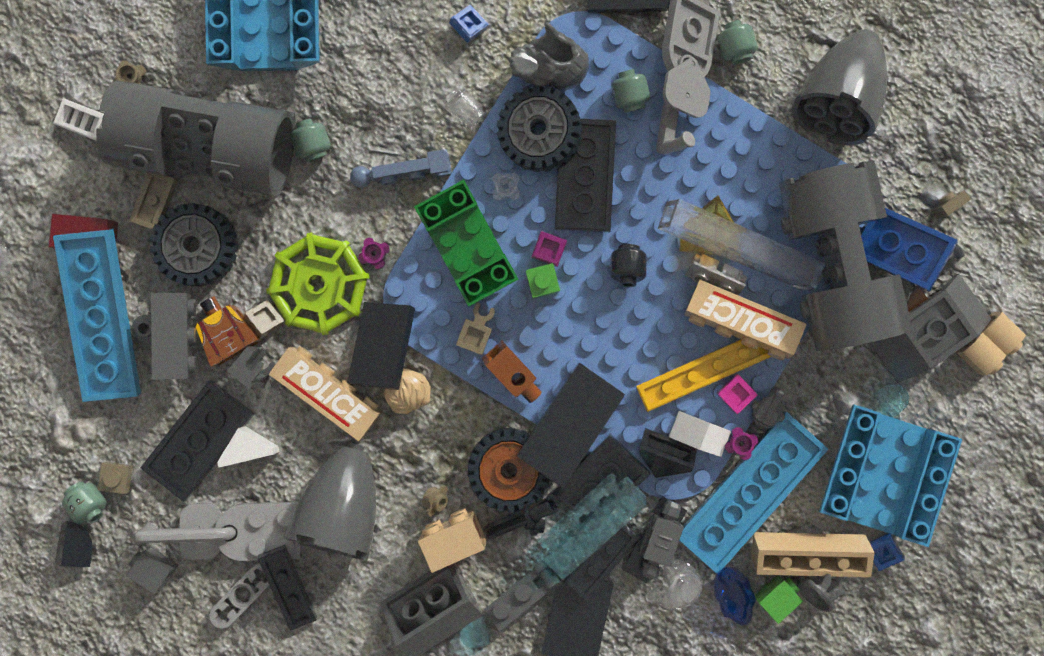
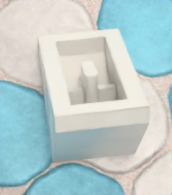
[668,411,731,457]
[217,426,280,468]

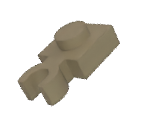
[456,302,495,355]

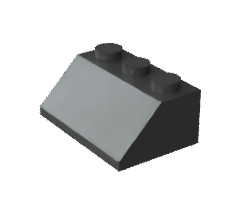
[151,293,197,380]
[380,563,483,656]

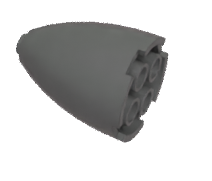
[792,29,887,145]
[284,443,376,561]

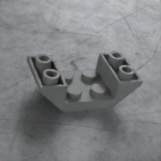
[869,273,991,383]

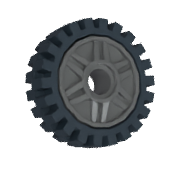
[497,85,582,172]
[150,203,238,286]

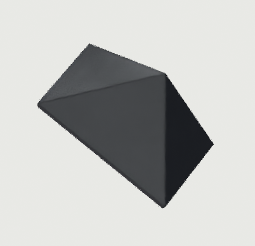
[639,428,697,478]

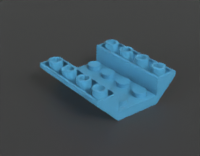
[205,0,320,71]
[819,404,962,547]

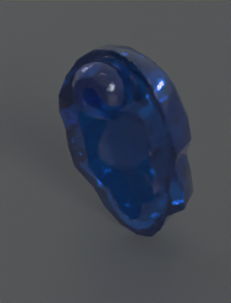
[713,567,756,626]

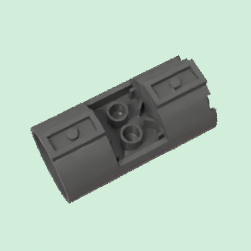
[96,81,296,196]
[779,160,913,351]

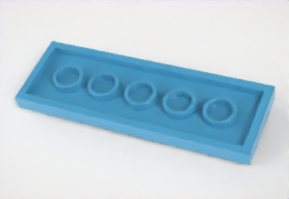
[53,229,141,402]
[680,411,829,574]

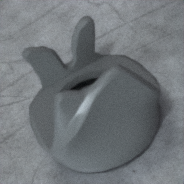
[796,573,846,612]

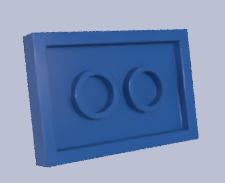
[861,208,958,292]

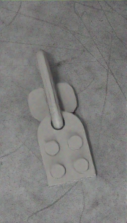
[656,0,720,154]
[134,502,301,561]

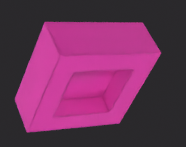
[716,374,758,414]

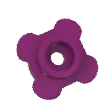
[358,238,390,269]
[725,427,758,460]

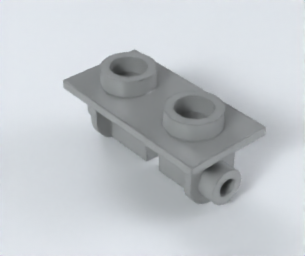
[685,253,747,295]

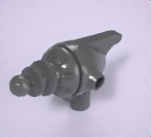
[749,387,785,438]

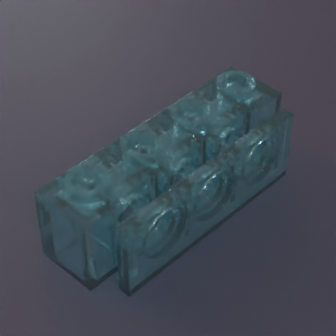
[541,473,646,580]

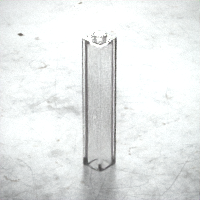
[658,199,825,290]

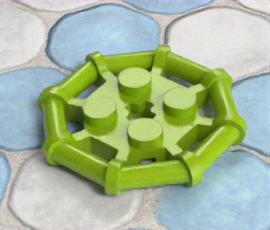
[266,232,370,336]

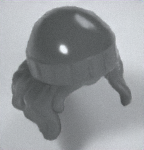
[508,22,589,90]

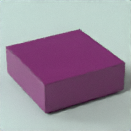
[531,231,567,267]

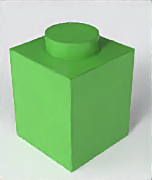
[525,263,560,299]
[753,575,803,624]

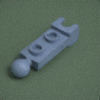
[350,149,452,188]

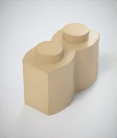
[956,312,1026,375]

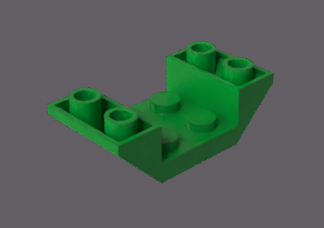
[414,179,519,307]

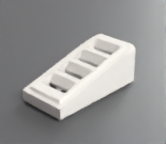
[53,98,104,141]

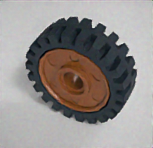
[468,428,549,512]

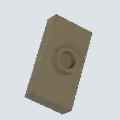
[129,173,178,230]

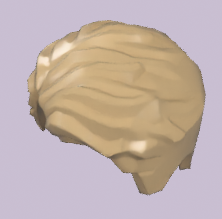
[384,368,431,414]

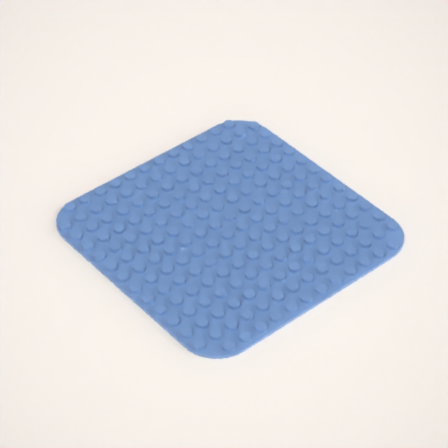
[383,11,867,500]

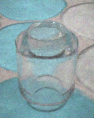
[445,88,487,130]

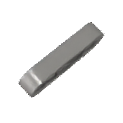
[209,562,269,628]

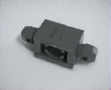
[639,500,684,580]

